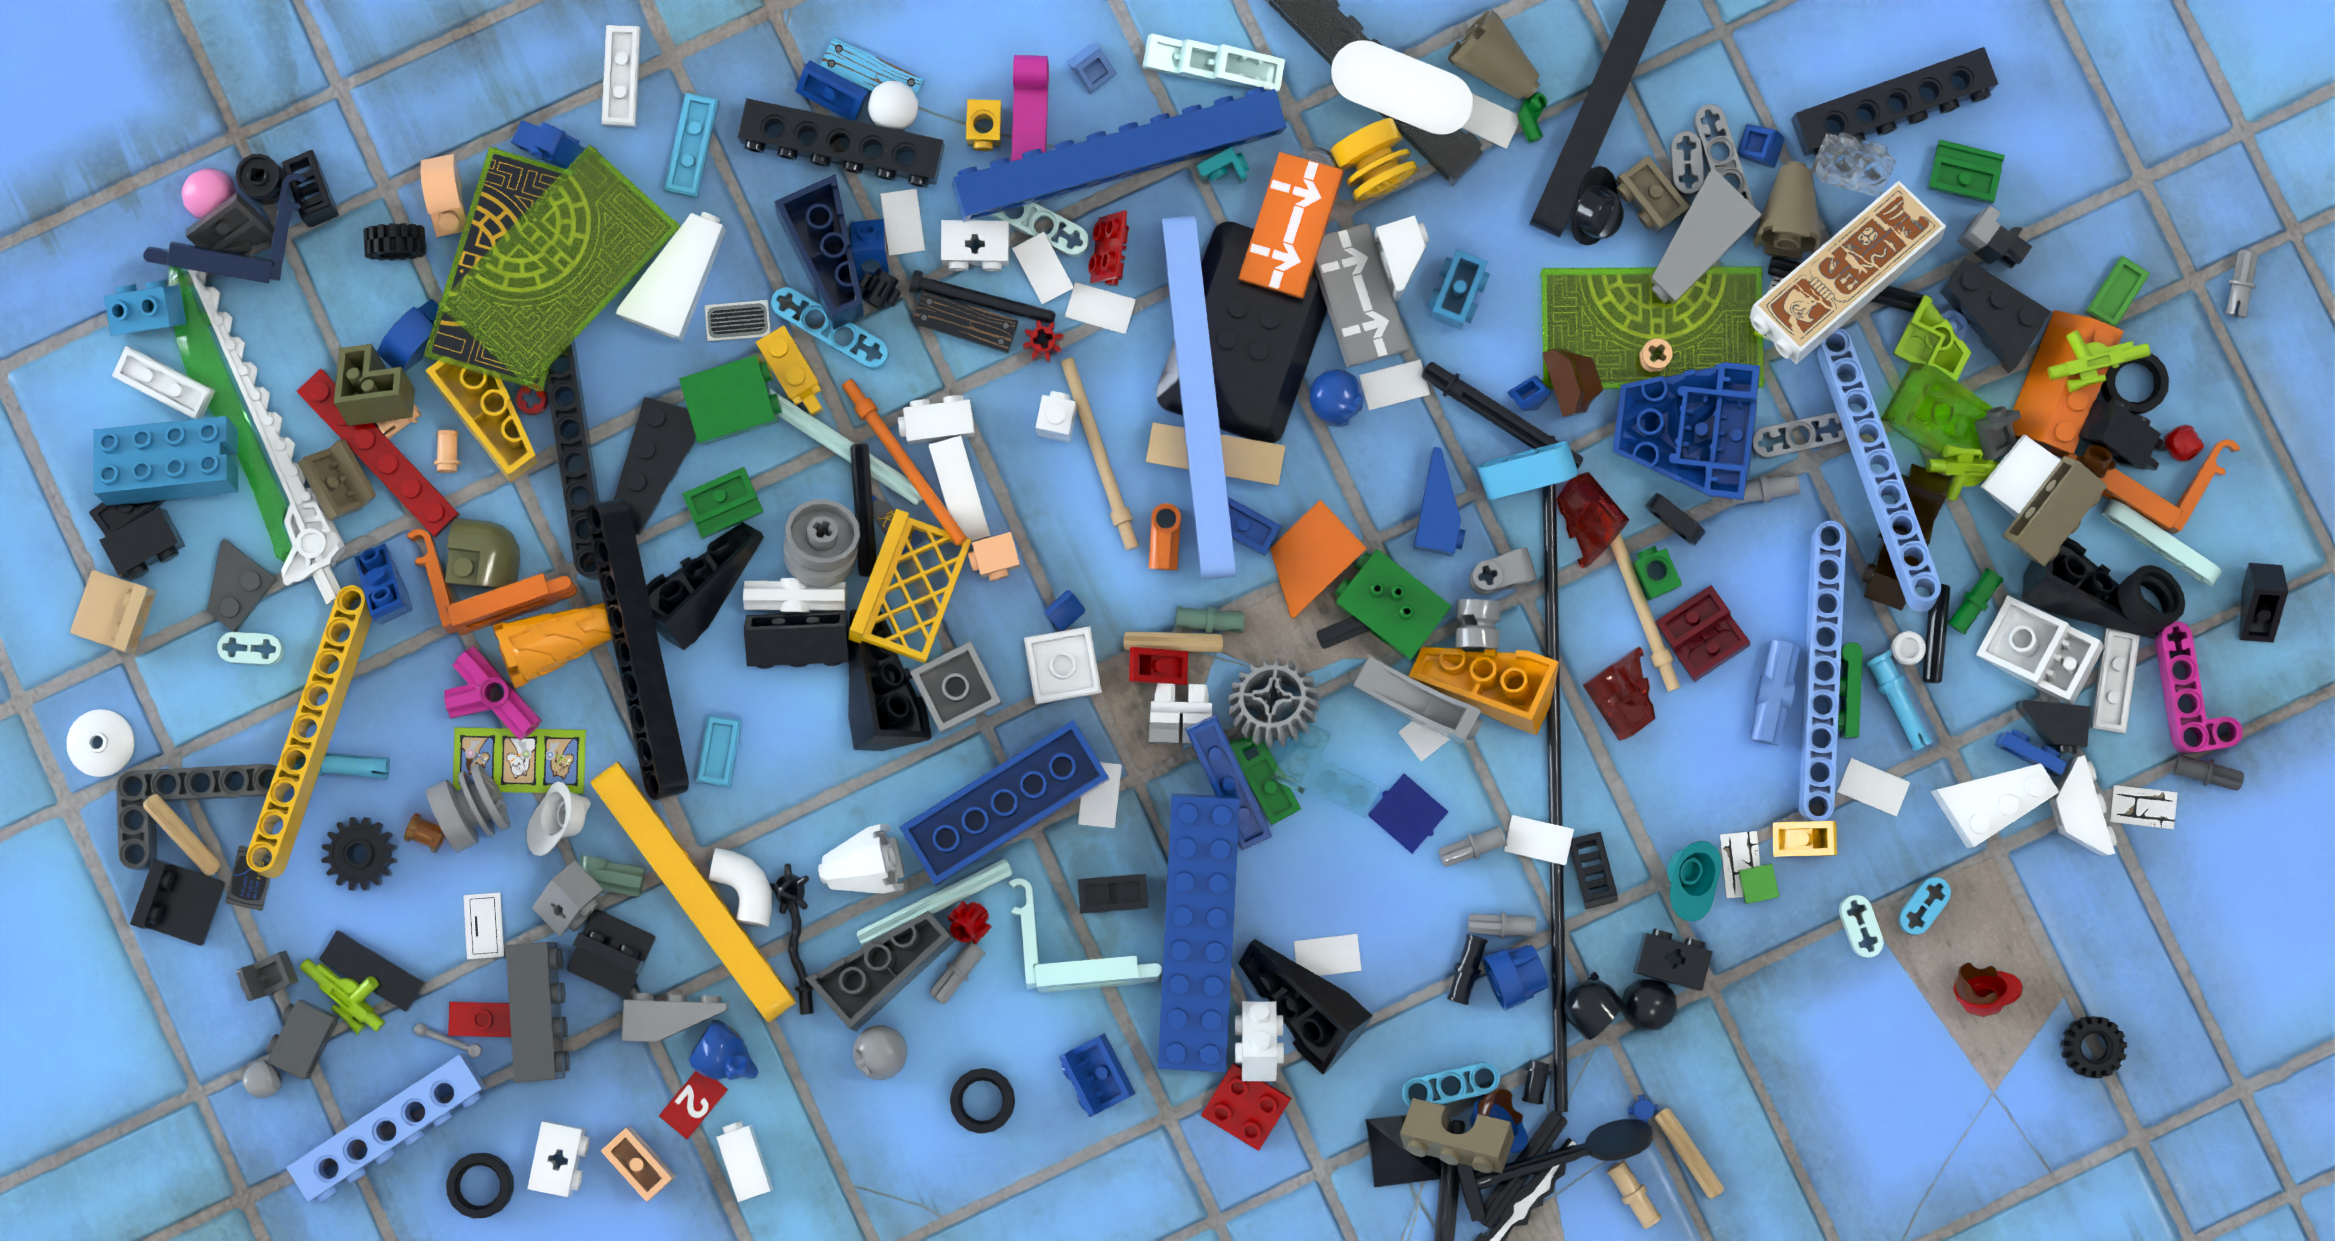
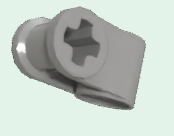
[1469,547,1537,595]

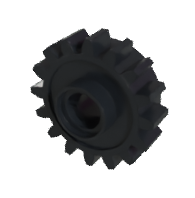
[321,817,398,891]

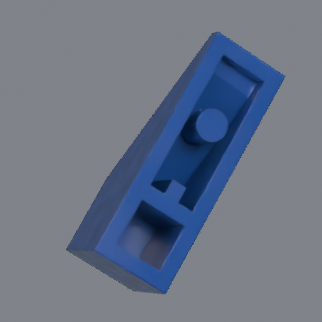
[1413,447,1466,557]

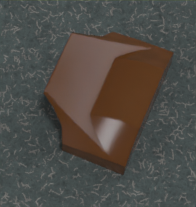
[1542,348,1603,417]

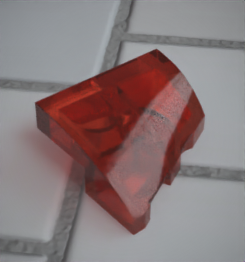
[1556,472,1630,568]
[1583,646,1656,741]

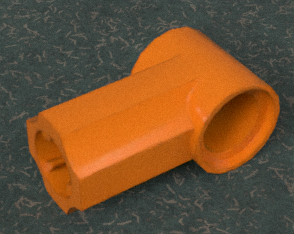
[1148,503,1181,571]

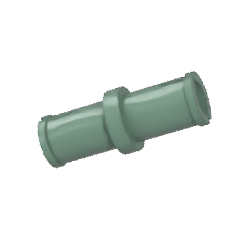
[1175,606,1245,633]

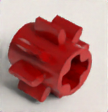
[1023,320,1064,363]
[947,901,992,944]

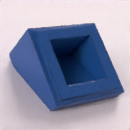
[1737,124,1785,168]
[1045,590,1085,631]

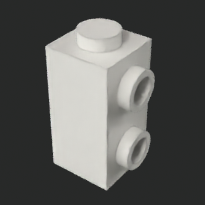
[1035,391,1077,443]
[898,395,976,445]
[716,1121,773,1202]

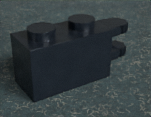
[2078,399,2166,471]

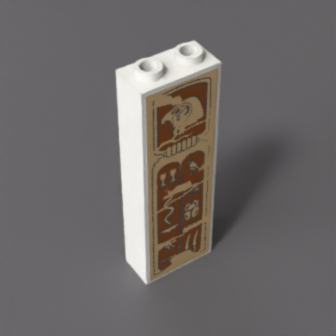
[1749,181,1946,364]

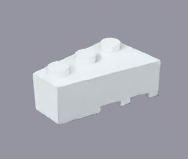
[1930,763,2059,848]

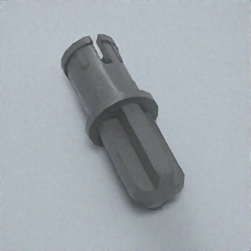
[2174,754,2244,791]

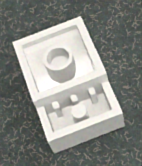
[1976,595,2104,705]

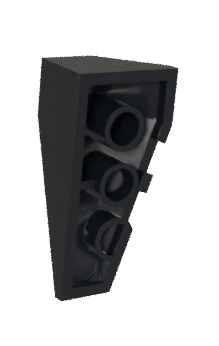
[646,522,764,650]
[2022,537,2158,639]
[1238,939,1373,1075]

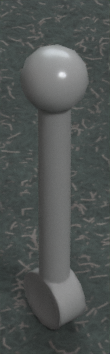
[414,1023,482,1058]

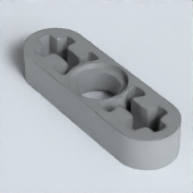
[1752,413,1846,459]

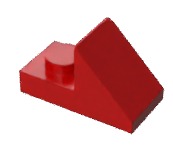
[1129,647,1188,686]

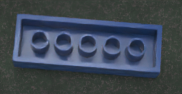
[899,720,1110,886]

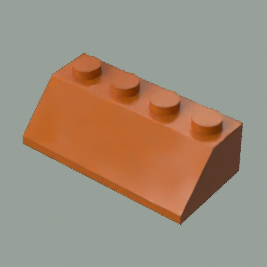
[2012,310,2124,458]

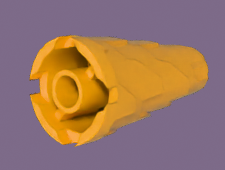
[492,603,612,689]

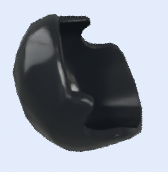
[1622,979,1677,1030]

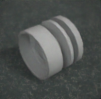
[426,764,511,853]

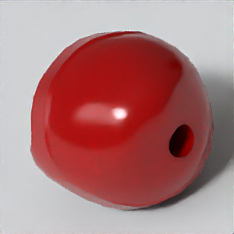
[2164,424,2204,462]

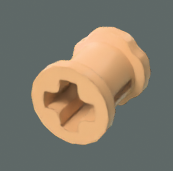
[1639,338,1673,373]

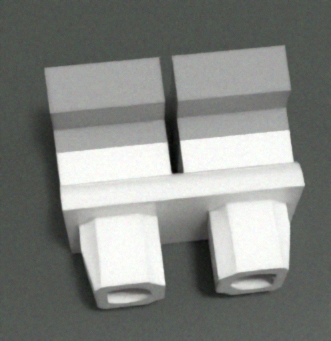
[1148,683,1212,745]

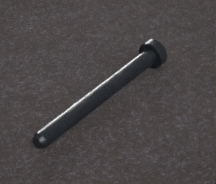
[909,270,1056,324]

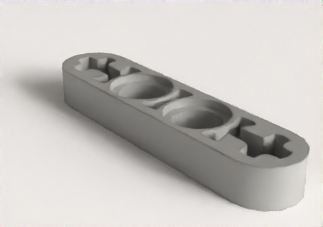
[1693,104,1755,207]

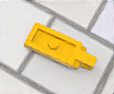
[755,325,823,416]

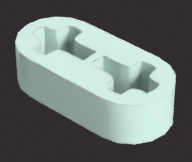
[217,632,284,665]
[1839,895,1884,958]

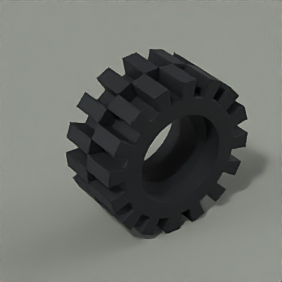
[363,223,426,261]
[2060,1016,2127,1078]

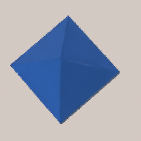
[1507,375,1551,411]

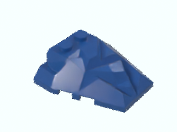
[1612,362,1760,500]

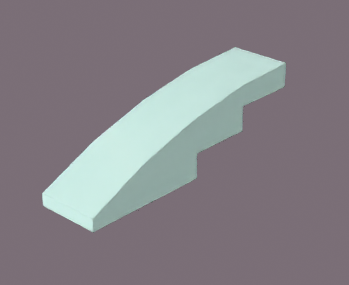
[1142,34,1285,93]

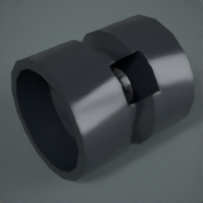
[236,154,289,205]

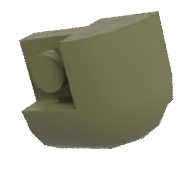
[445,518,520,590]

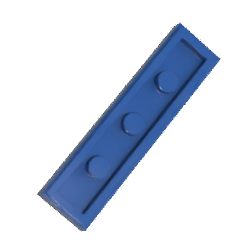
[1185,714,1272,851]

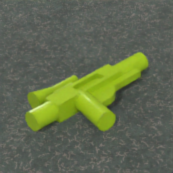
[2048,330,2150,393]
[1925,444,2000,501]
[300,958,386,1035]

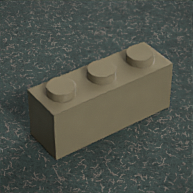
[2002,456,2108,567]

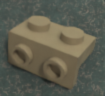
[1615,155,1690,234]
[297,439,376,521]

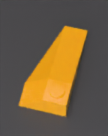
[1408,647,1559,735]

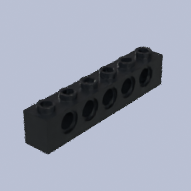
[1791,47,1998,158]
[738,98,945,188]

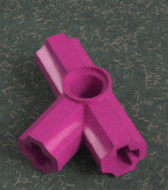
[444,646,542,740]

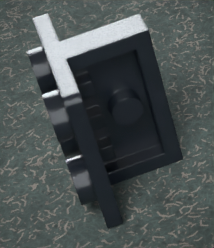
[567,909,656,997]

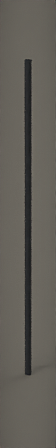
[1543,436,1568,1112]

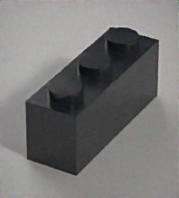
[744,611,849,669]

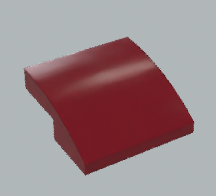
[1655,585,1750,682]

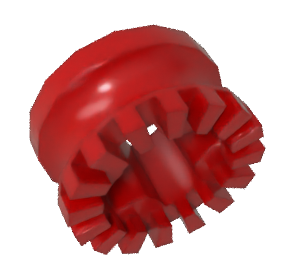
[516,384,548,416]

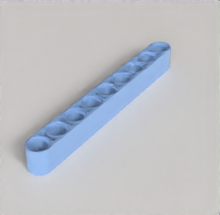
[1817,328,1941,612]
[1799,521,1846,822]

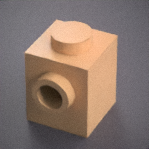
[968,532,1021,581]

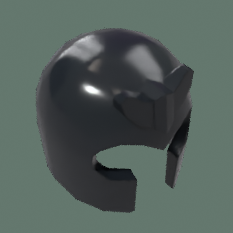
[1564,972,1629,1040]

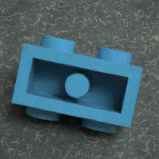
[1427,249,1490,330]
[104,279,187,336]

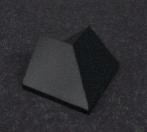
[1365,1114,1441,1187]

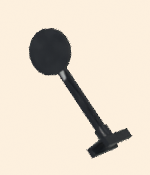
[1456,1119,1653,1222]

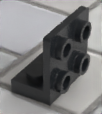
[130,859,225,946]

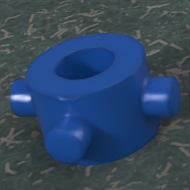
[1628,1095,1658,1123]

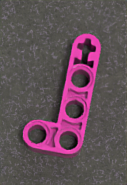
[1011,55,1049,161]
[2154,621,2243,754]

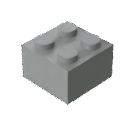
[910,641,1002,734]

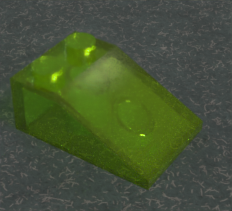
[1881,362,1993,459]

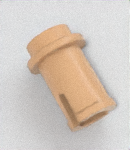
[376,404,421,439]
[434,430,461,473]

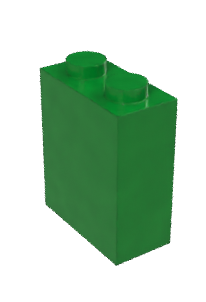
[679,355,782,446]

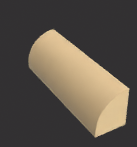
[1146,422,1286,486]

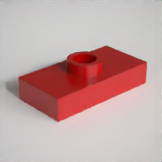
[448,1002,511,1037]

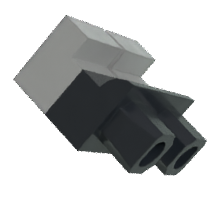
[1957,205,2032,269]

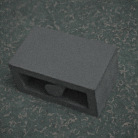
[266,1000,340,1080]

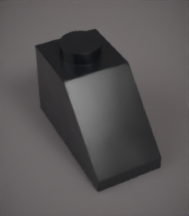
[2239,563,2288,643]
[2016,700,2091,754]

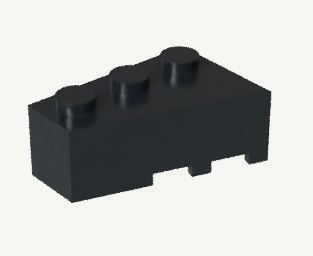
[1940,258,2051,374]

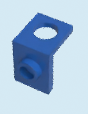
[851,219,889,282]

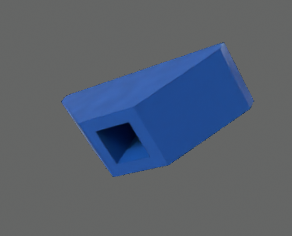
[354,543,413,624]

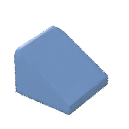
[1067,43,1117,94]

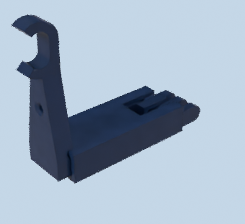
[143,173,306,283]

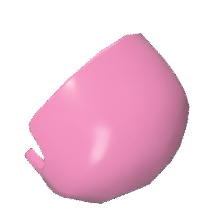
[181,168,237,219]

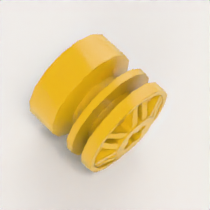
[1330,118,1418,202]

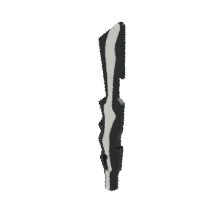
[1474,1137,1578,1241]

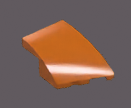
[1270,499,1367,619]

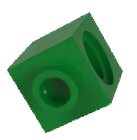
[1632,546,1682,601]

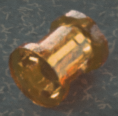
[404,812,445,853]

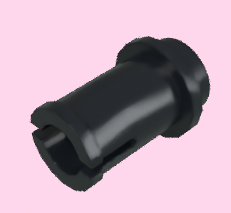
[1522,1060,1552,1105]

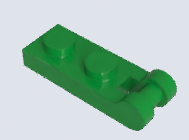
[1838,642,1863,739]
[1229,736,1301,826]

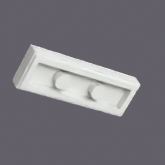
[601,25,641,127]
[112,346,216,419]
[2090,628,2140,734]

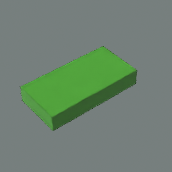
[2084,255,2150,327]

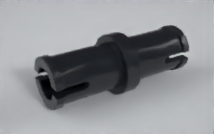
[1447,934,1488,1005]

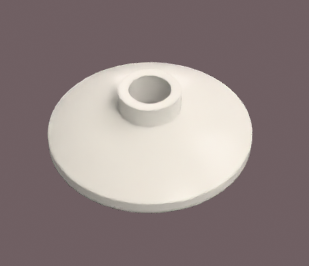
[67,709,135,777]

